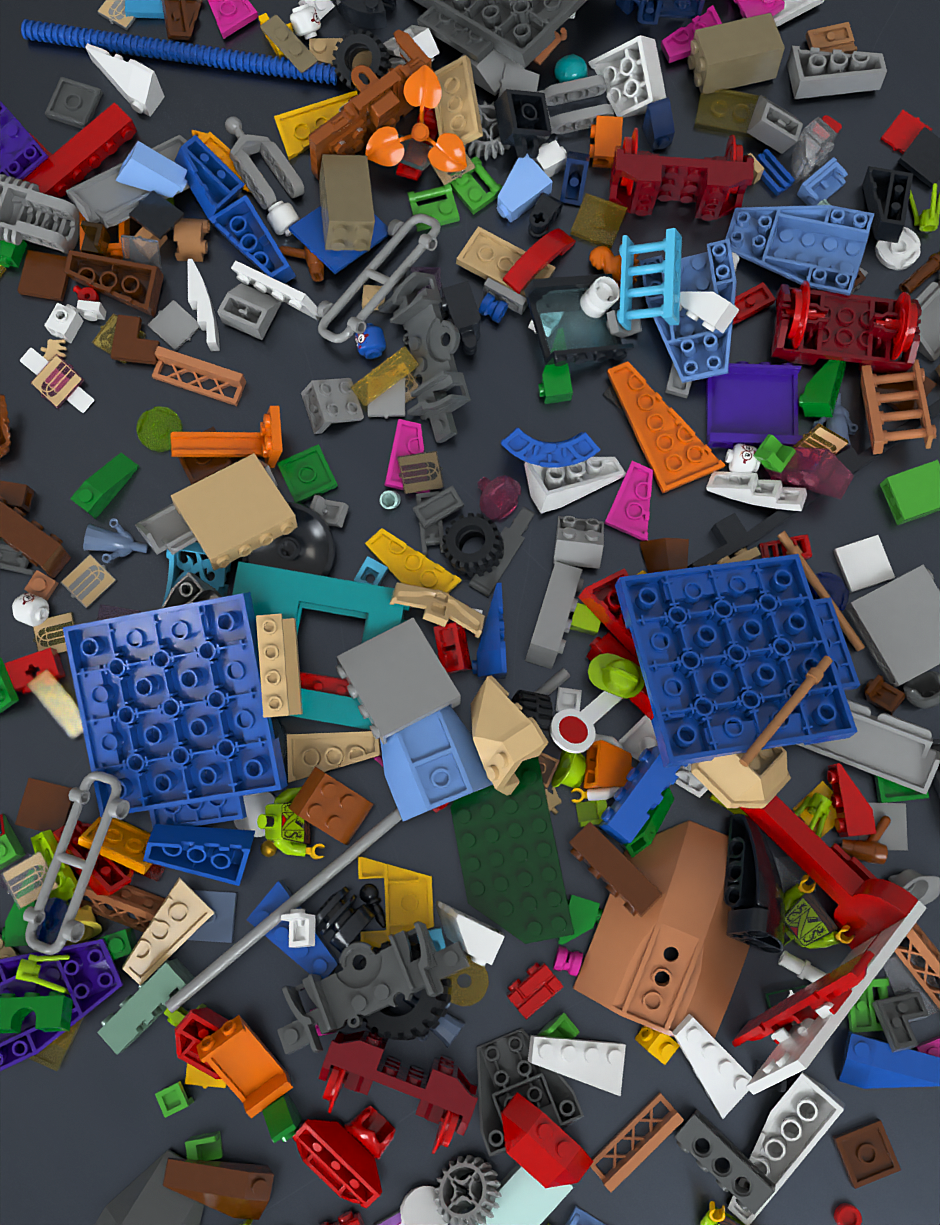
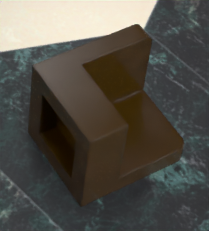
[80,221,111,257]

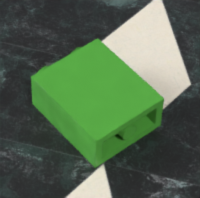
[880,460,940,526]

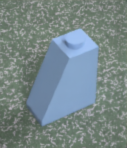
[116,141,187,198]
[497,153,553,223]

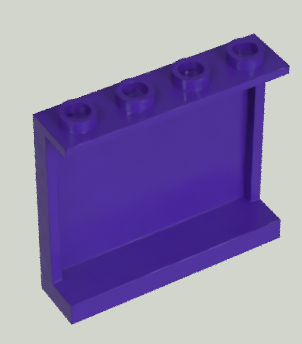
[706,361,802,449]

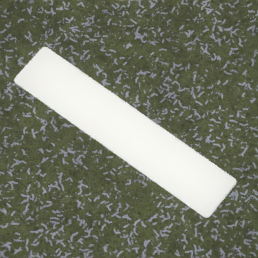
[20,348,94,413]

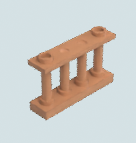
[860,359,936,454]

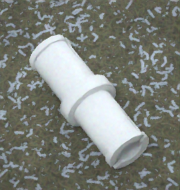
[778,950,827,983]

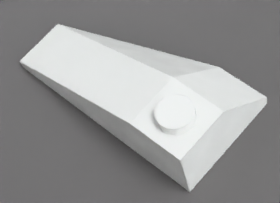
[85,44,165,117]
[524,457,626,513]

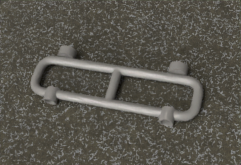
[317,213,441,343]
[23,771,130,955]

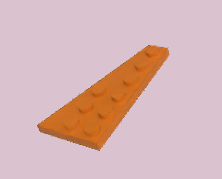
[606,361,726,494]

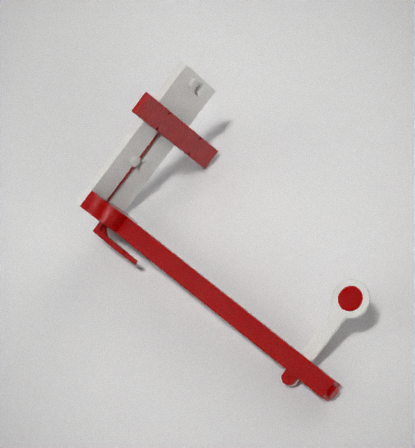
[550,633,926,1095]

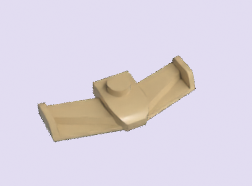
[390,582,485,638]

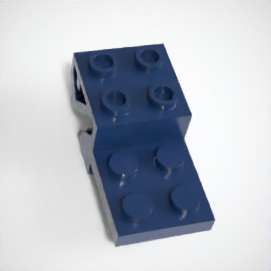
[616,0,705,25]

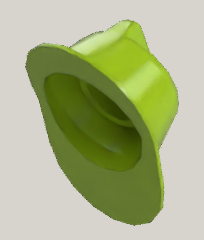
[588,653,644,698]
[551,749,586,788]

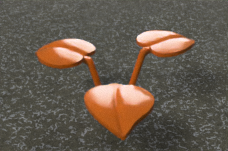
[365,65,467,172]

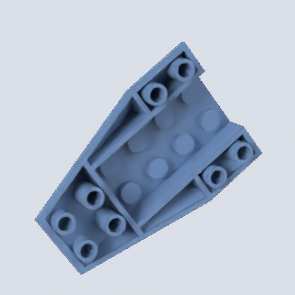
[725,205,874,296]
[640,239,737,383]
[380,705,493,821]

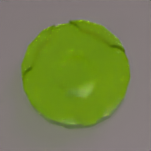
[136,406,183,452]

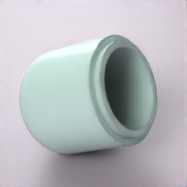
[380,490,401,509]

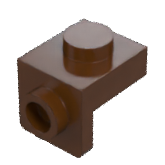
[865,674,905,715]

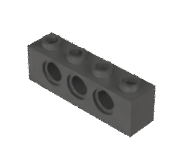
[675,1110,776,1215]

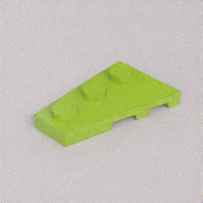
[31,830,78,908]

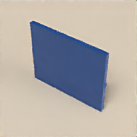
[289,206,389,274]

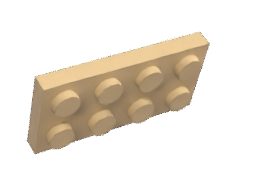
[434,55,483,145]
[456,226,556,298]

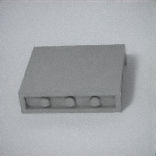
[844,564,940,688]
[335,618,461,745]

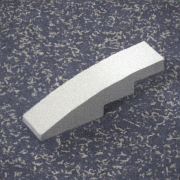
[188,259,220,351]
[706,471,807,511]

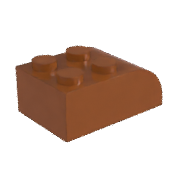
[289,766,374,846]

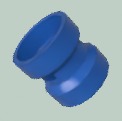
[478,293,509,323]

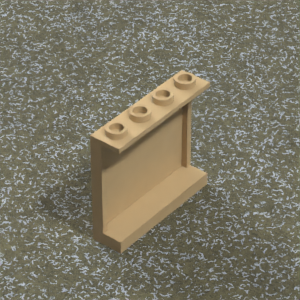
[171,454,298,571]
[256,614,303,718]

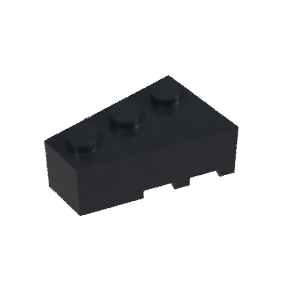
[862,166,913,243]

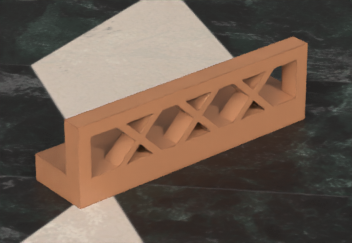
[152,346,246,406]
[79,884,165,932]
[894,923,940,1009]
[590,1092,684,1192]

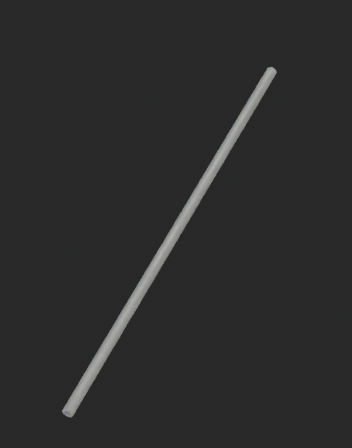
[165,668,570,1013]

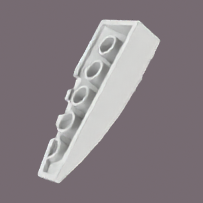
[728,1072,845,1225]

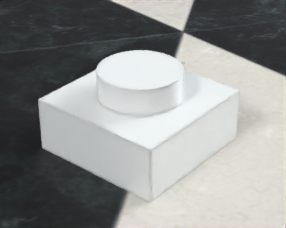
[77,300,106,321]

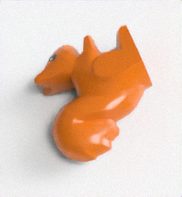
[589,246,639,287]

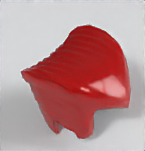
[344,1106,396,1160]

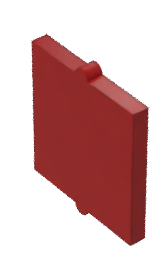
[881,110,932,154]

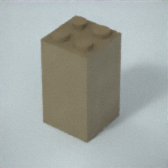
[688,13,785,95]
[319,154,375,251]

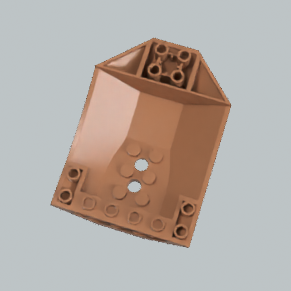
[573,820,750,1039]

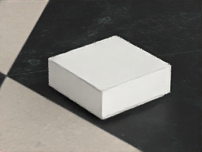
[555,687,582,712]

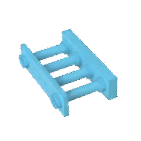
[617,228,682,330]

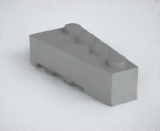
[787,46,887,99]
[525,561,584,669]

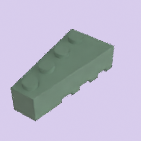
[97,958,195,1055]

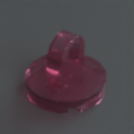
[477,475,521,520]

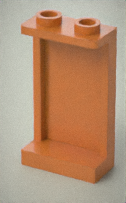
[196,1015,293,1118]

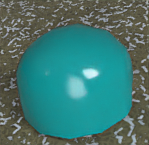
[554,54,588,83]

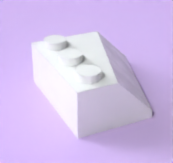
[588,35,666,118]
[435,900,505,967]

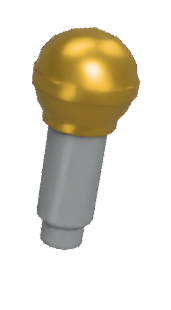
[260,840,277,857]

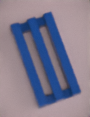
[756,149,795,197]

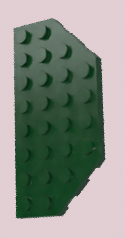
[450,756,574,944]

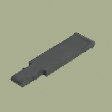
[469,506,535,597]

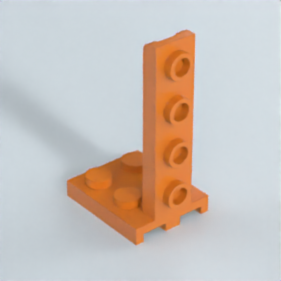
[170,406,283,468]

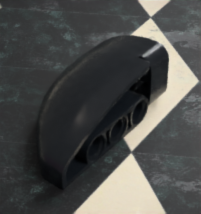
[724,814,785,953]

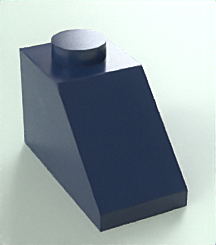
[642,97,675,151]
[560,151,590,206]

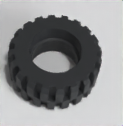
[359,941,452,1040]

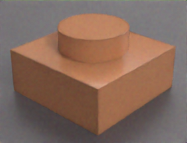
[24,570,59,601]

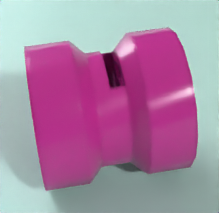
[553,945,583,977]

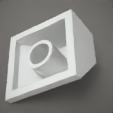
[383,25,440,61]

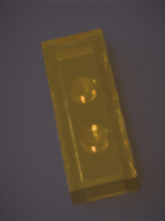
[351,346,419,406]
[27,669,83,740]

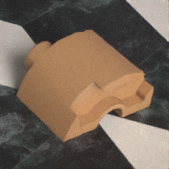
[174,218,210,262]

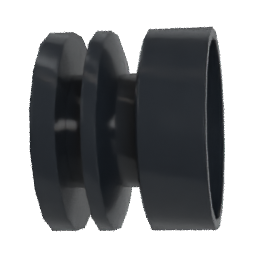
[315,886,376,953]

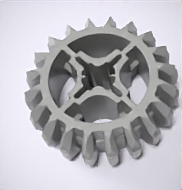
[464,100,510,161]
[434,1155,502,1225]

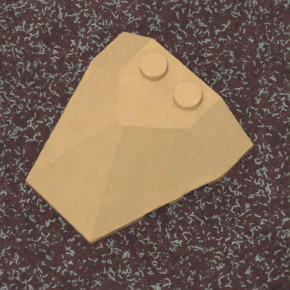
[471,675,549,796]

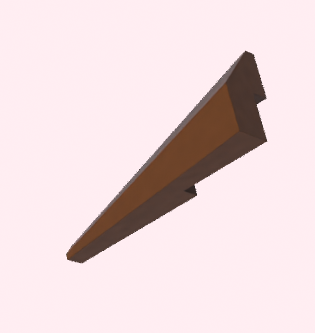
[640,538,689,573]

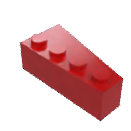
[578,568,639,661]

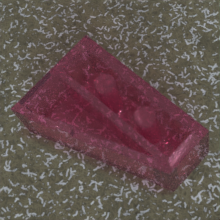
[765,447,854,499]

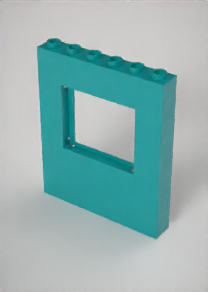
[232,561,410,730]

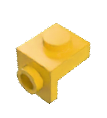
[635,1026,680,1065]

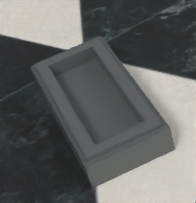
[413,485,464,529]

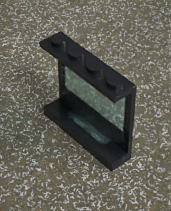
[524,274,634,366]

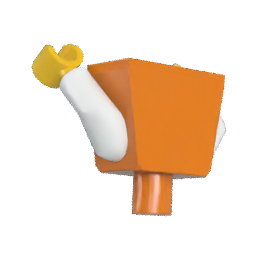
[571,734,634,804]

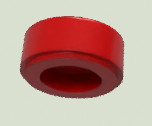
[834,1203,862,1225]

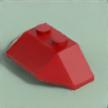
[53,821,135,896]
[174,1007,229,1079]
[501,1092,594,1188]
[293,1119,382,1209]

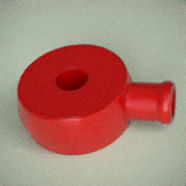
[73,285,99,302]

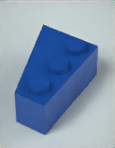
[175,135,245,222]

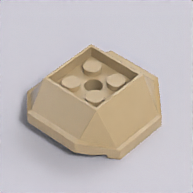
[691,747,791,808]

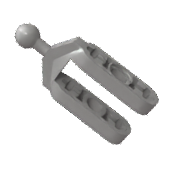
[538,75,615,134]
[225,116,304,209]

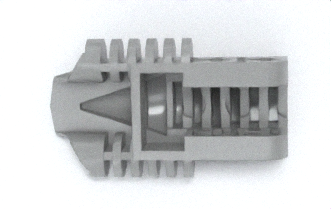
[0,174,80,254]

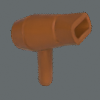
[279,245,324,282]
[838,816,891,864]

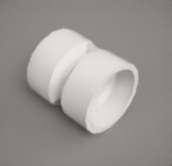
[580,276,620,318]

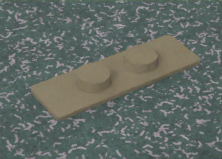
[260,15,317,73]

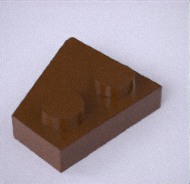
[162,0,203,40]

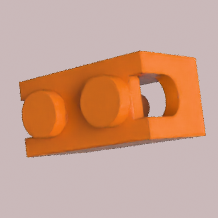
[589,115,623,168]

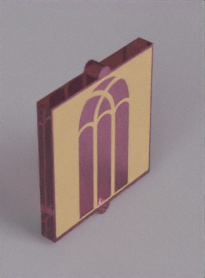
[31,354,84,408]

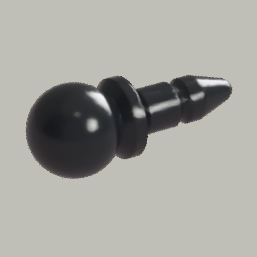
[359,884,386,928]

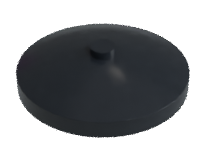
[242,502,335,576]

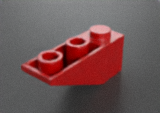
[827,763,877,838]

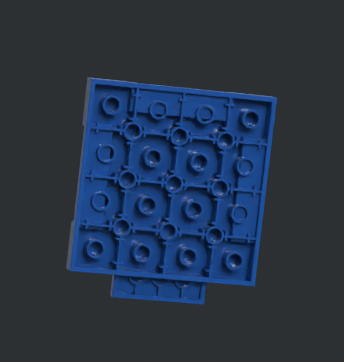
[615,554,860,768]
[63,592,288,827]

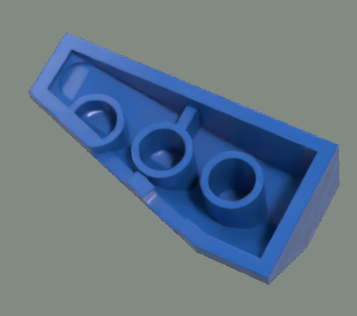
[472,583,507,680]
[838,1031,940,1089]

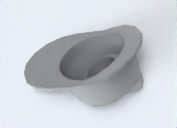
[888,869,940,905]

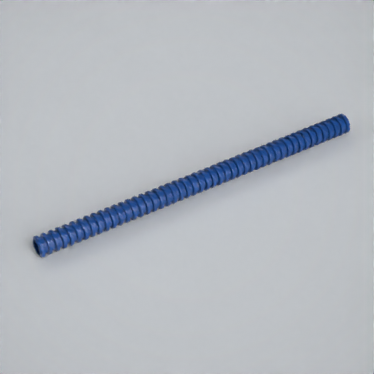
[21,19,339,85]

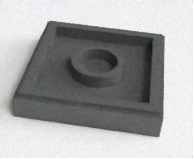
[45,77,103,129]

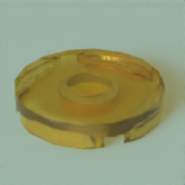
[447,955,489,1006]

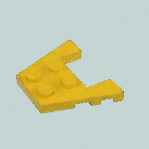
[358,857,434,949]

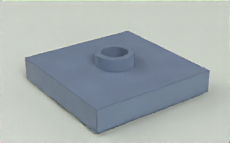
[187,890,237,943]

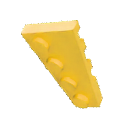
[274,90,358,160]
[365,528,462,593]

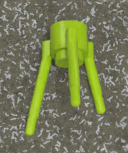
[909,183,940,232]
[794,793,832,837]
[15,954,70,995]

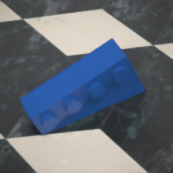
[208,195,296,284]
[598,746,688,844]
[143,824,255,886]
[246,880,339,979]

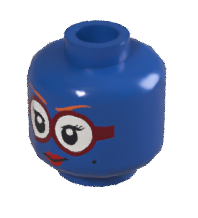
[355,323,386,359]

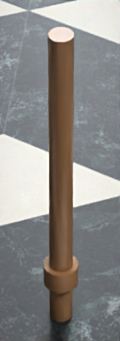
[777,531,865,652]
[739,656,833,767]

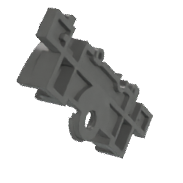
[378,269,471,443]
[277,921,470,1054]

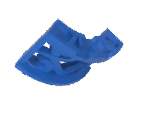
[501,427,600,468]

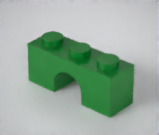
[0,991,73,1034]

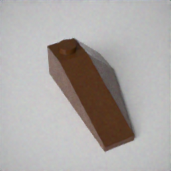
[162,1158,274,1220]

